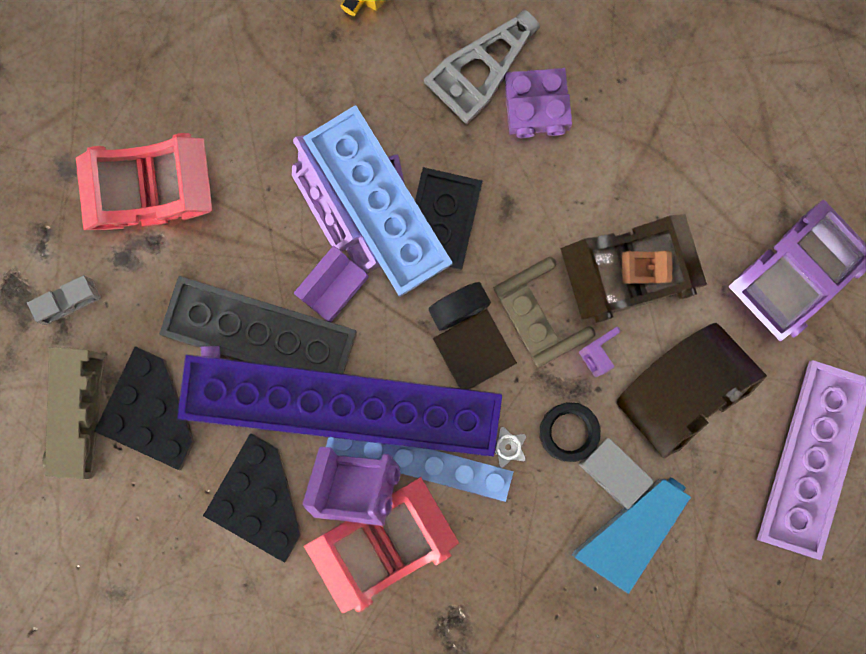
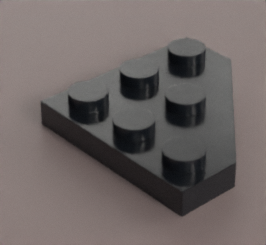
[94,347,194,470]
[203,433,301,563]

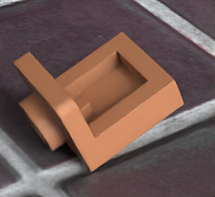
[622,251,673,284]

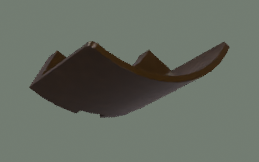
[617,323,767,458]

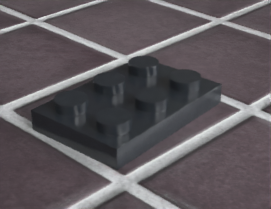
[415,167,483,271]

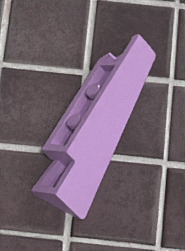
[292,135,381,273]

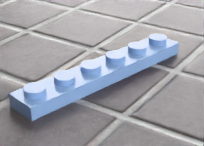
[326,437,514,502]

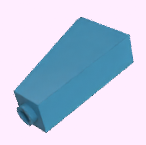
[572,477,691,594]

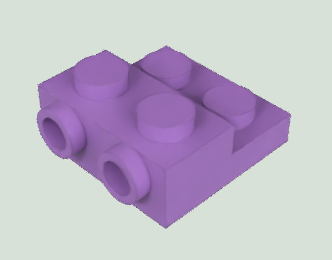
[504,68,572,138]

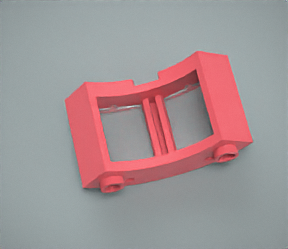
[76,133,212,230]
[304,477,459,614]

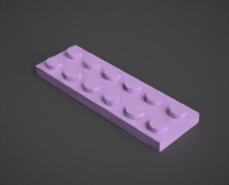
[757,360,866,560]

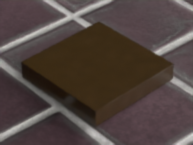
[433,309,517,389]

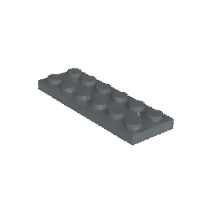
[159,276,357,374]

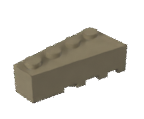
[42,347,105,479]

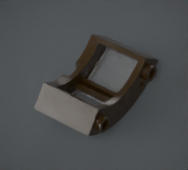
[561,214,707,323]

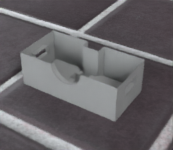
[27,275,101,325]

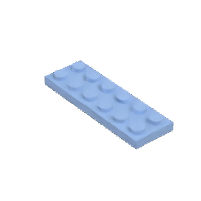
[303,105,453,297]

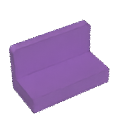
[294,245,369,322]
[579,326,621,378]

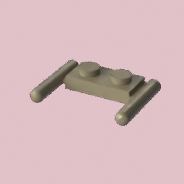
[493,257,595,368]

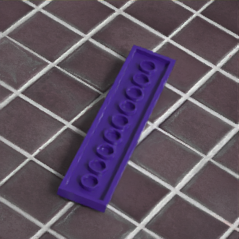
[177,354,502,457]

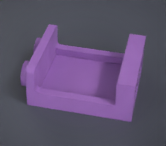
[302,447,400,526]

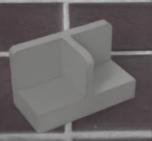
[579,438,653,509]

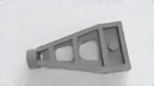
[424,10,540,124]

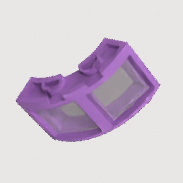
[729,199,866,341]

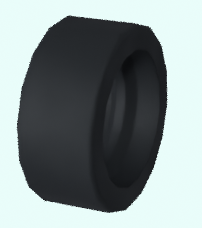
[428,282,491,331]
[540,402,601,462]

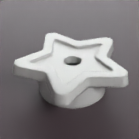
[495,427,526,468]

